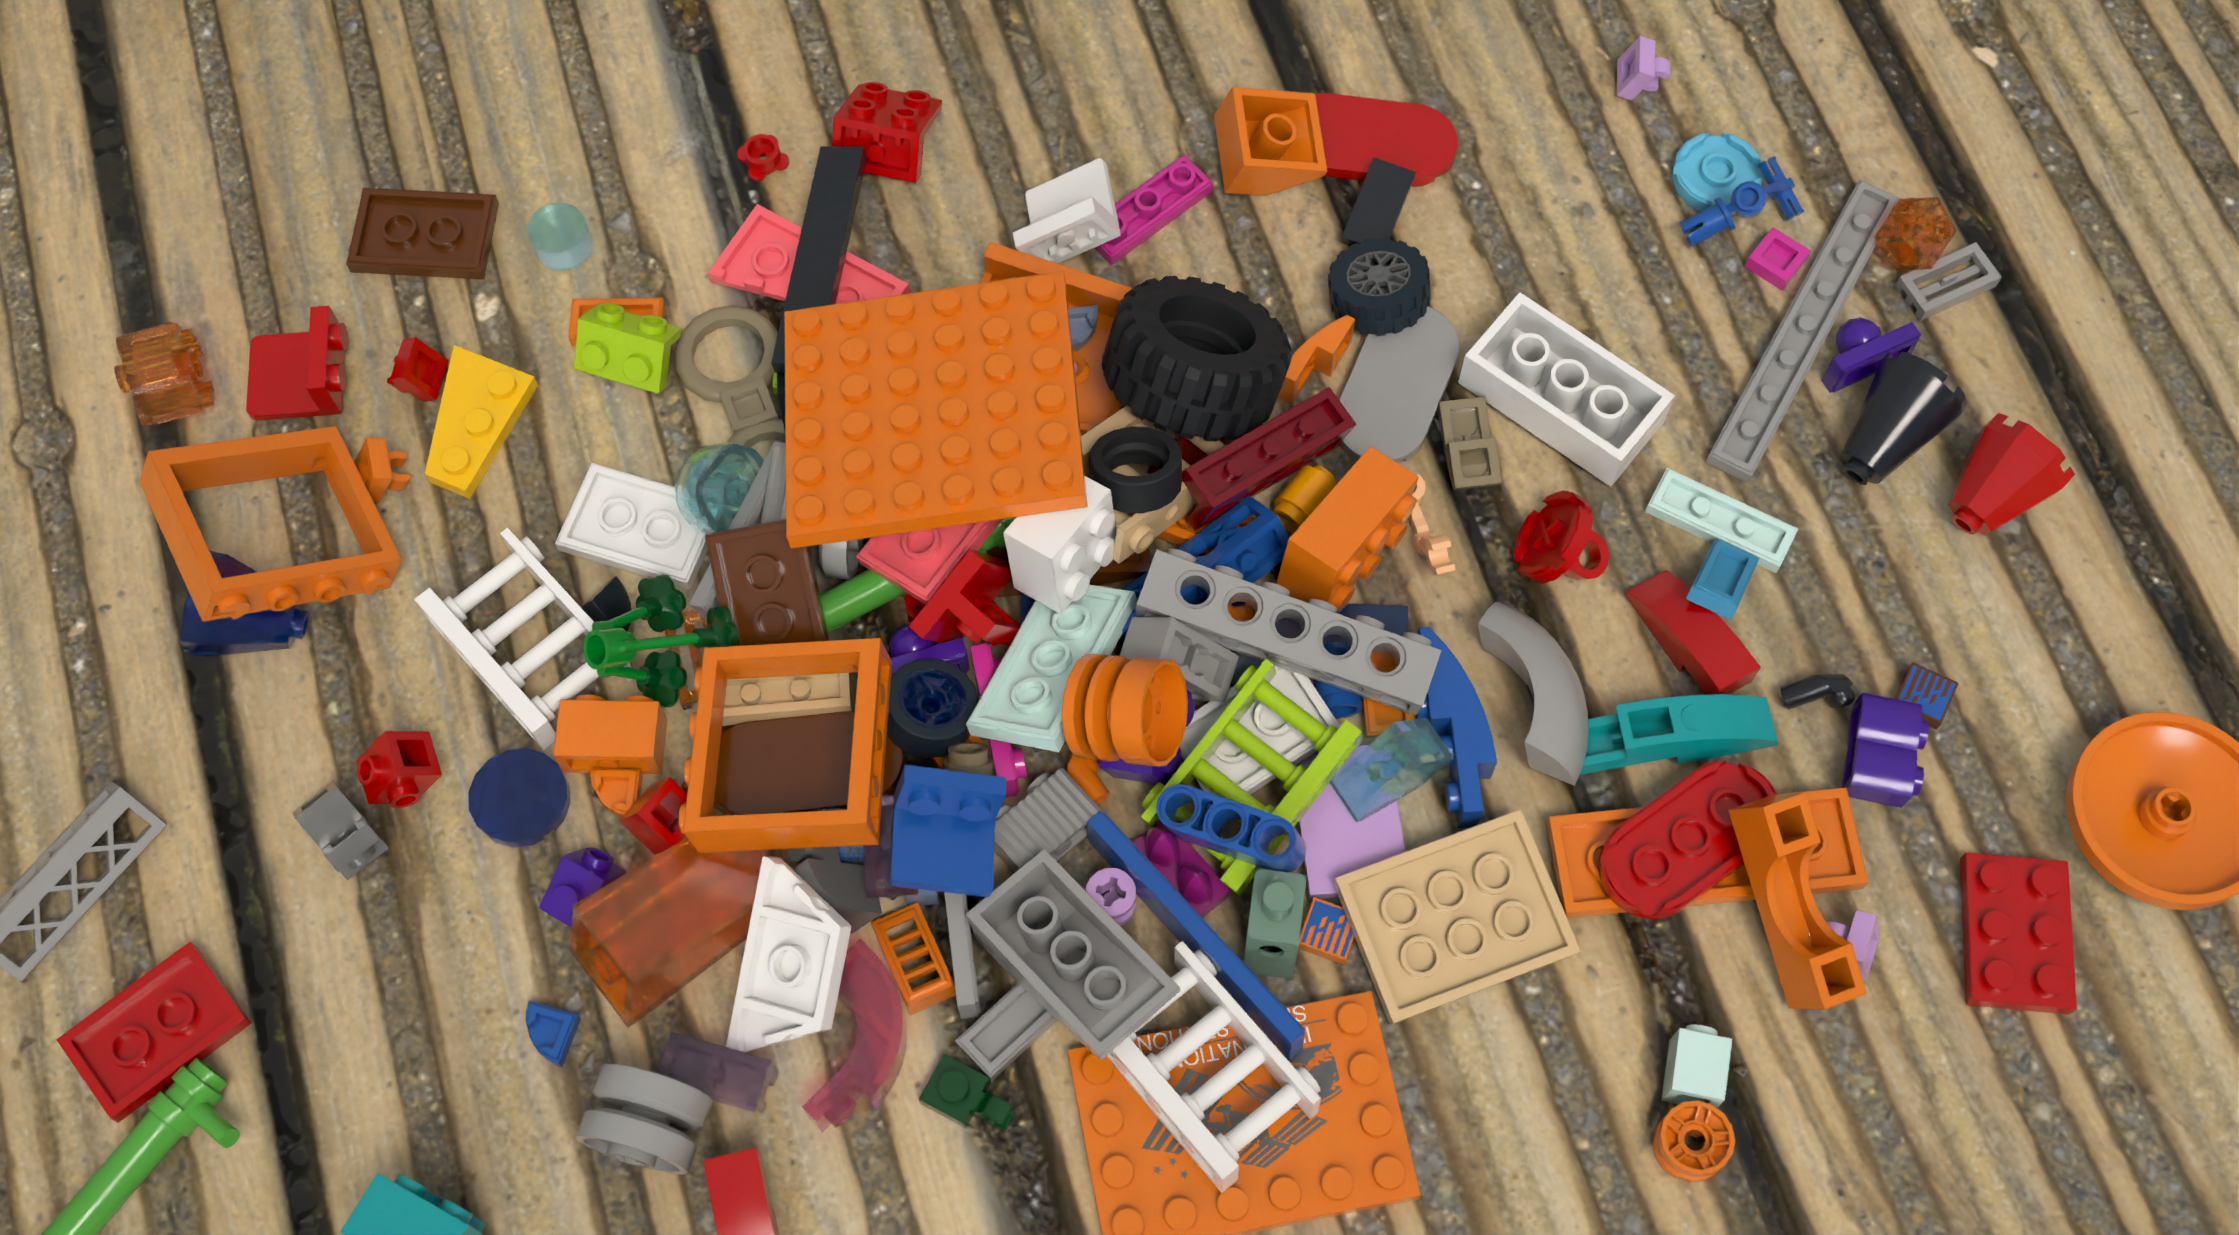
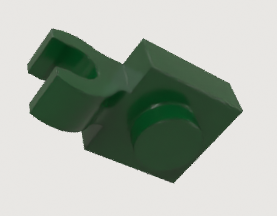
[918,1054,1016,1132]

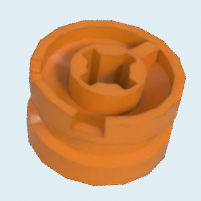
[1652,1100,1735,1183]

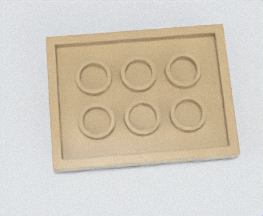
[1332,809,1581,1025]

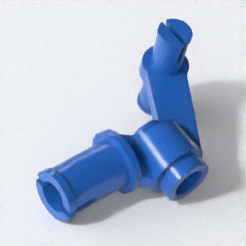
[1679,156,1805,248]

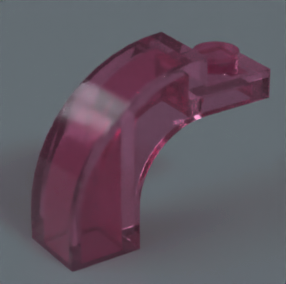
[802,939,907,1133]

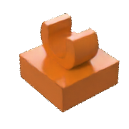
[354,438,411,503]

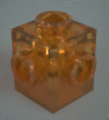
[1874,197,1957,270]

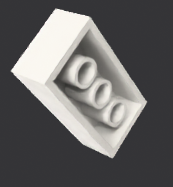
[1458,292,1675,487]

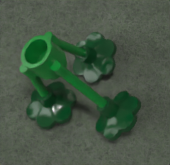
[583,574,738,708]

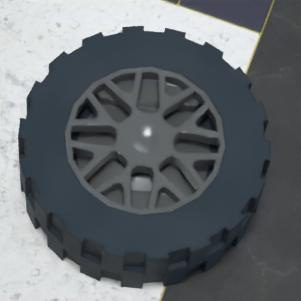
[1328,238,1431,336]

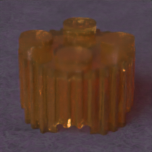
[114,322,215,426]

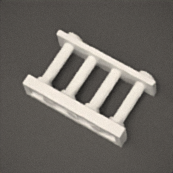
[414,527,632,750]
[1107,941,1321,1193]

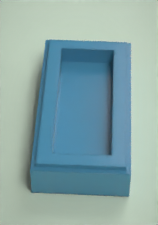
[1686,538,1759,620]

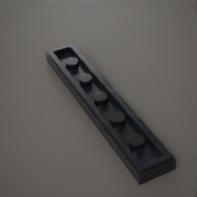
[771,146,867,373]

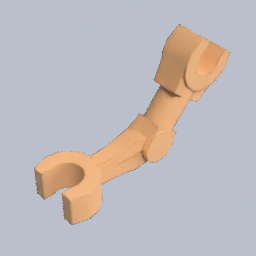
[1408,474,1455,575]

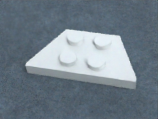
[725,856,851,1055]

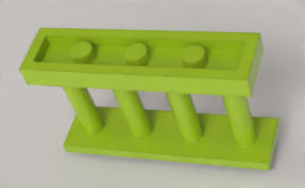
[1141,659,1363,897]

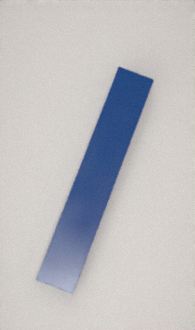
[1087,811,1305,1060]

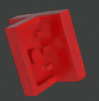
[909,549,1021,646]

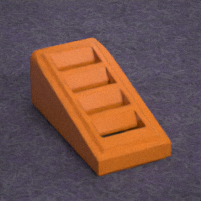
[871,902,956,1015]

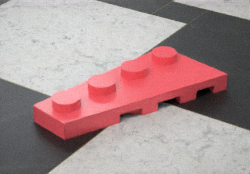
[707,204,910,304]

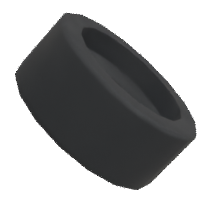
[1089,426,1182,513]

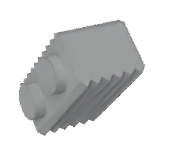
[994,768,1102,873]

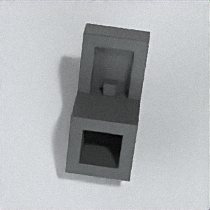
[292,781,388,880]
[787,847,882,934]

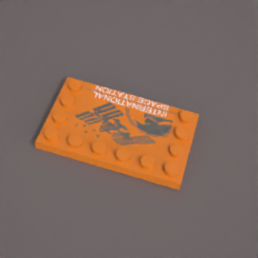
[1067,991,1421,1235]

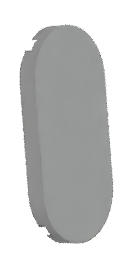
[1340,306,1460,462]

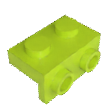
[574,303,682,394]

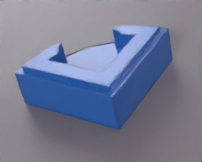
[525,1001,581,1068]

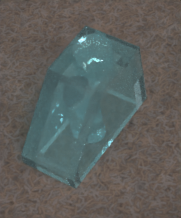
[1330,718,1454,822]

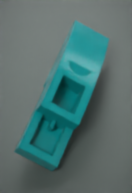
[1580,694,1778,775]

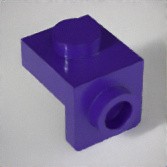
[539,847,626,933]

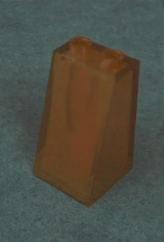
[570,813,763,1028]

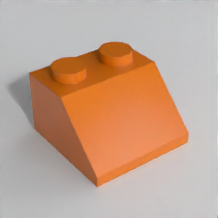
[1214,87,1327,196]

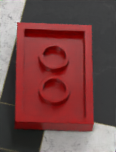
[1960,852,2077,1015]
[56,942,252,1123]

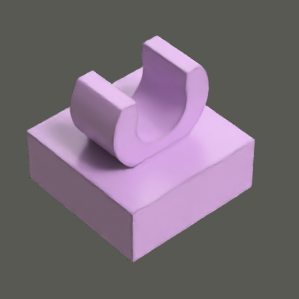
[1617,36,1670,100]
[1827,910,1881,981]

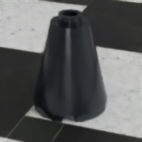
[1840,352,1968,485]

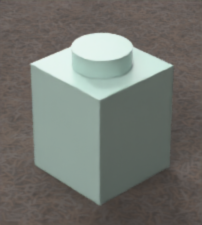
[1661,1025,1732,1108]

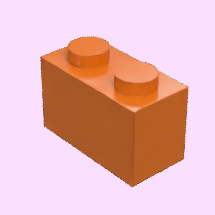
[553,695,668,774]

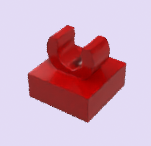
[387,337,449,402]

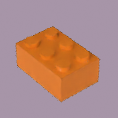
[1276,446,1419,612]

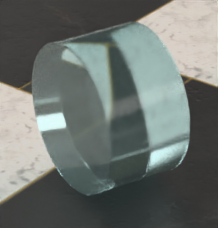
[527,203,593,271]

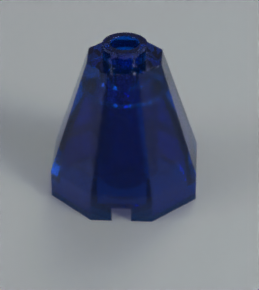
[180,550,309,657]

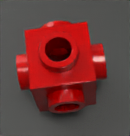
[356,731,442,808]

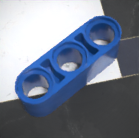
[1156,784,1306,872]

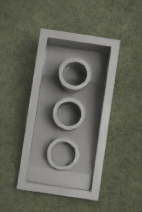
[965,849,1181,1061]

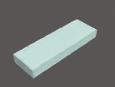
[1645,468,1798,573]

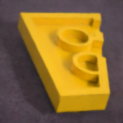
[425,345,538,499]

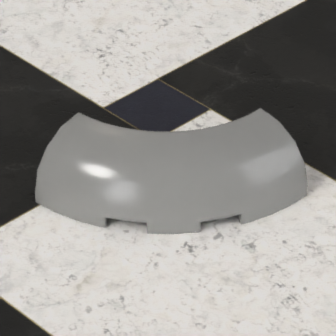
[1478,601,1589,786]

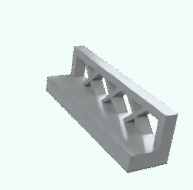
[0,781,166,982]

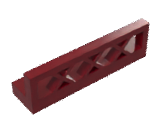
[1182,387,1357,531]

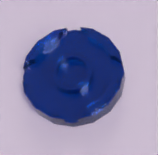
[468,748,571,848]

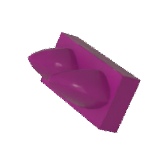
[1132,820,1231,918]

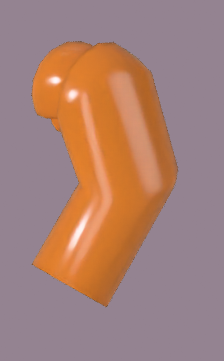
[1066,752,1110,806]

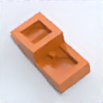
[1278,315,1355,404]

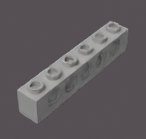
[1135,548,1442,715]

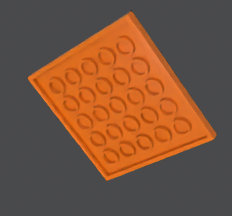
[784,271,1088,549]

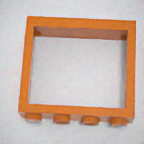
[139,426,402,622]
[679,638,892,853]

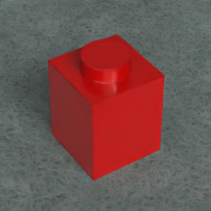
[619,777,687,855]

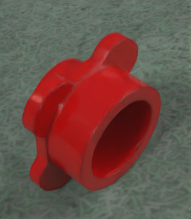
[737,134,789,181]

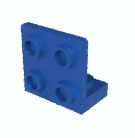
[889,765,1006,897]

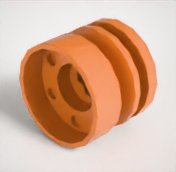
[1062,654,1188,766]

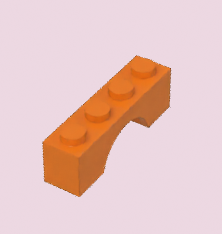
[1728,792,1867,1010]

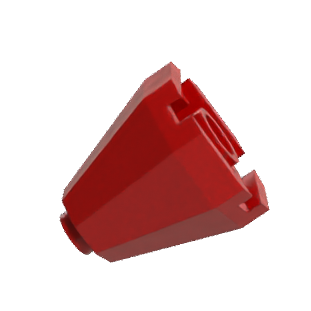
[1948,413,2075,536]

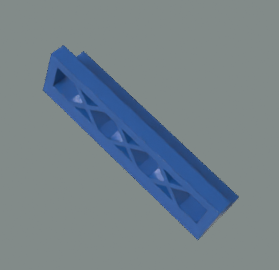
[1121,495,1289,640]

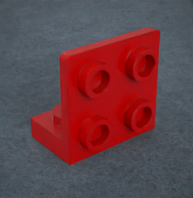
[832,82,942,183]

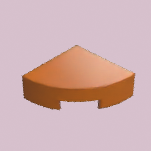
[590,768,643,818]

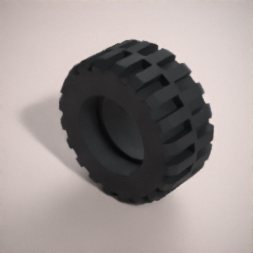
[1101,276,1292,442]

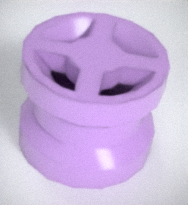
[1086,868,1136,926]

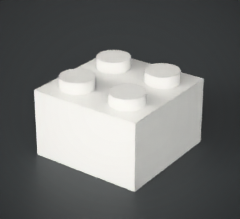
[1003,476,1116,614]

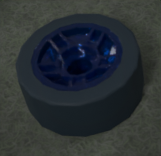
[887,659,978,758]

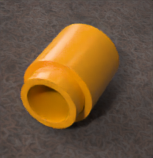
[1272,465,1337,535]

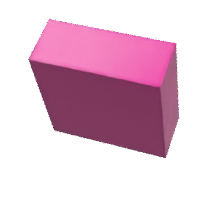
[1744,227,1811,291]

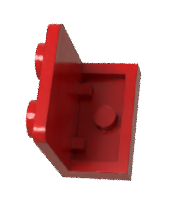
[246,306,349,421]

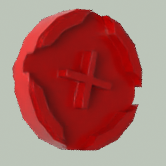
[1514,490,1609,584]

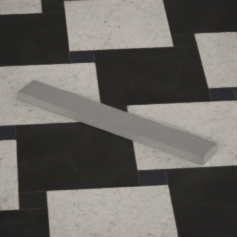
[1705,179,1901,483]

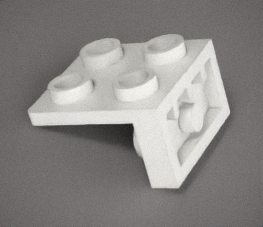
[1013,158,1121,264]

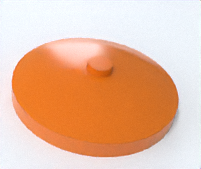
[2066,712,2239,910]

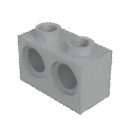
[1120,617,1239,702]

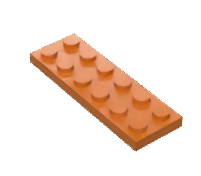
[1546,787,1868,918]

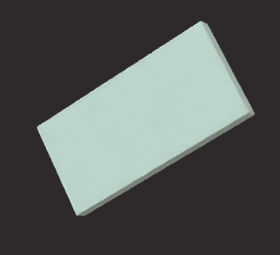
[966,584,1137,752]

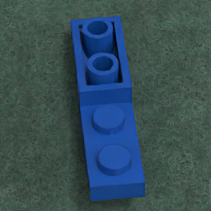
[1415,627,1497,828]

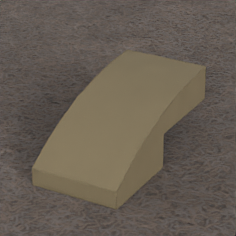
[1437,397,1502,490]

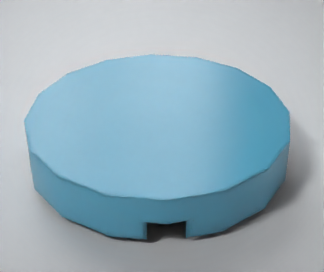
[1672,132,1763,212]

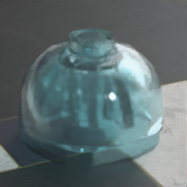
[675,442,764,534]

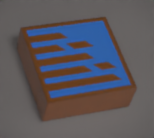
[1894,662,1958,730]

